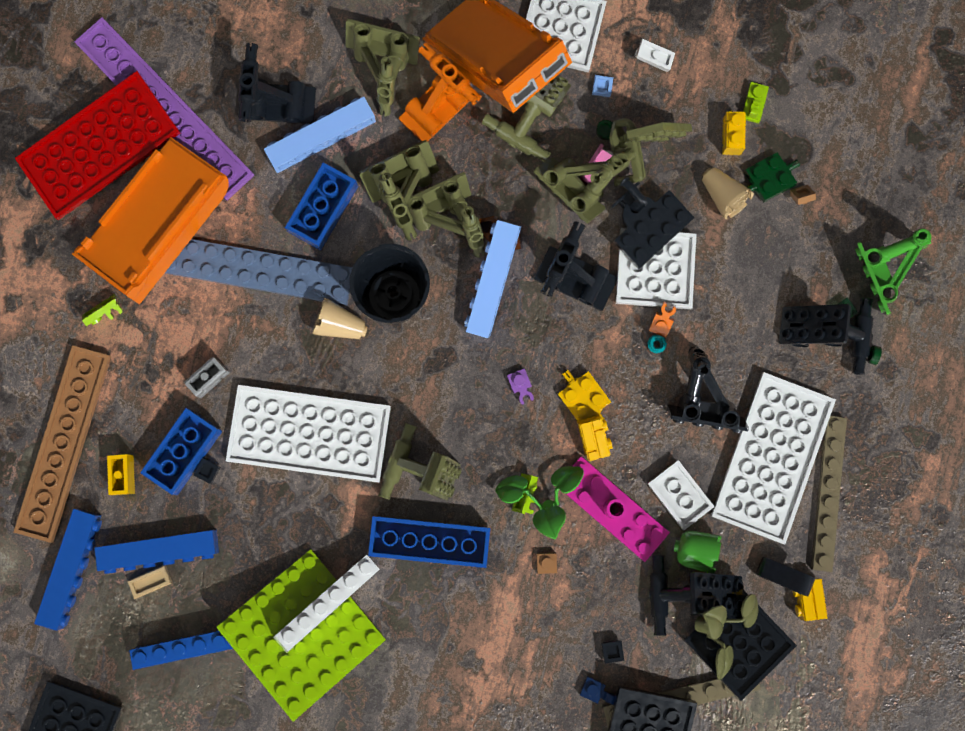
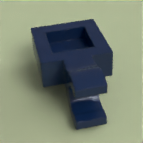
[580,676,616,705]

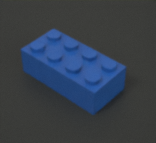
[285,162,358,250]
[140,408,222,495]

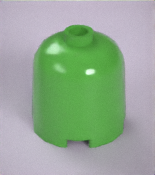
[674,531,722,574]

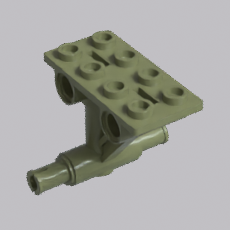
[346,19,420,117]
[481,76,571,163]
[359,140,439,241]
[533,148,636,224]
[407,172,485,258]
[378,423,462,500]

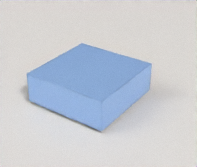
[592,75,613,97]

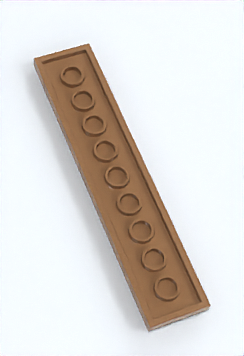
[13,345,111,543]

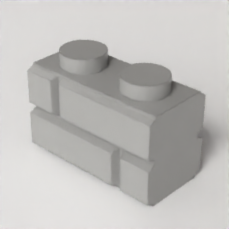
[184,357,230,398]

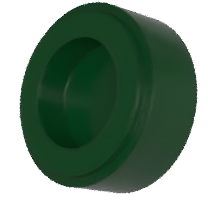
[596,120,613,140]
[867,345,882,365]

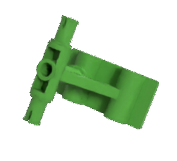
[855,229,932,315]

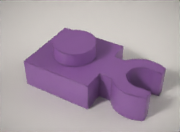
[507,369,534,405]

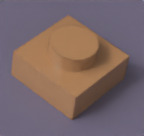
[790,185,816,205]
[537,553,557,574]

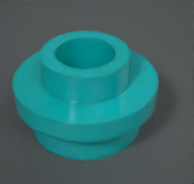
[647,334,667,354]

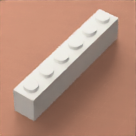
[274,555,380,653]

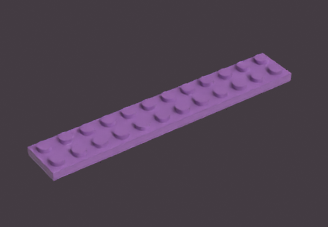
[74,17,255,201]

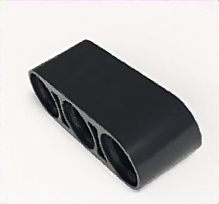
[755,557,816,597]

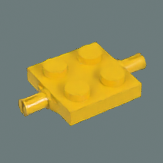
[558,370,611,422]

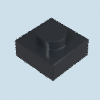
[193,458,221,484]
[601,640,624,663]

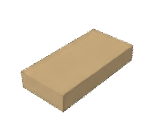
[128,565,172,599]

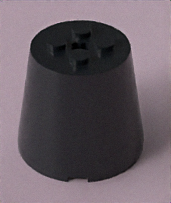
[349,244,430,324]

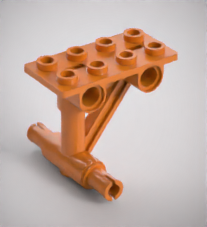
[399,42,482,142]

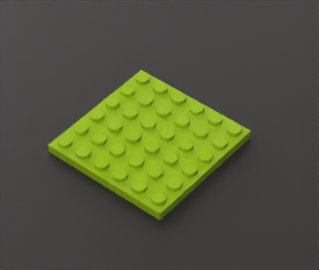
[216,549,386,722]

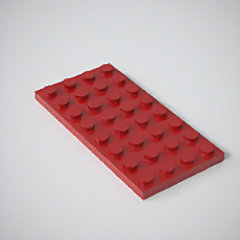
[15,71,181,220]

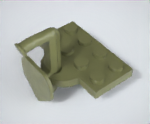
[610,118,692,186]

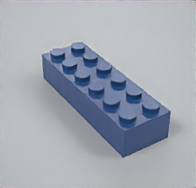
[368,516,490,568]

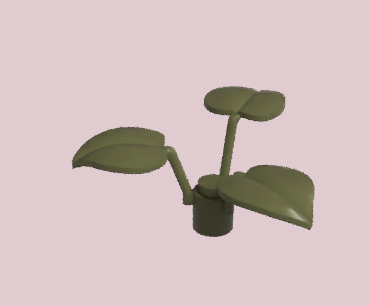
[695,594,758,680]

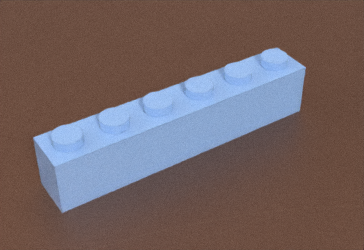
[264,97,376,173]
[464,220,521,338]

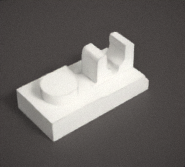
[635,39,675,72]

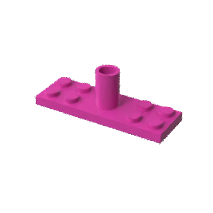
[566,456,670,562]

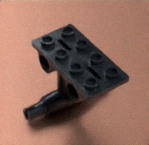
[238,43,316,124]
[534,221,618,311]
[779,298,874,375]
[667,346,749,433]
[649,555,744,636]

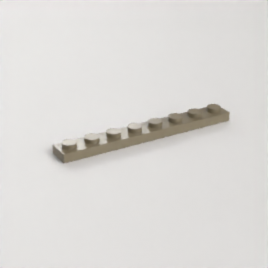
[811,416,847,572]
[602,678,761,727]

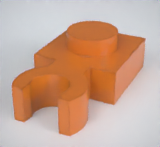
[649,302,676,338]

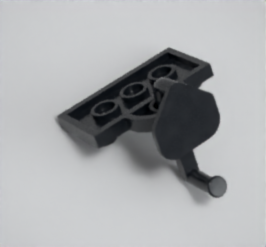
[609,177,695,269]

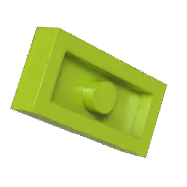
[743,82,769,124]
[82,294,122,326]
[511,473,538,514]

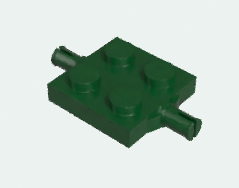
[744,152,800,203]

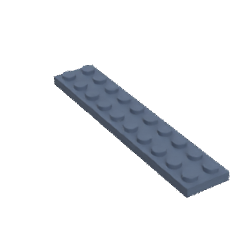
[164,239,352,306]

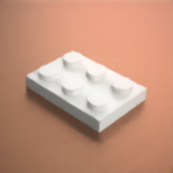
[647,460,714,530]

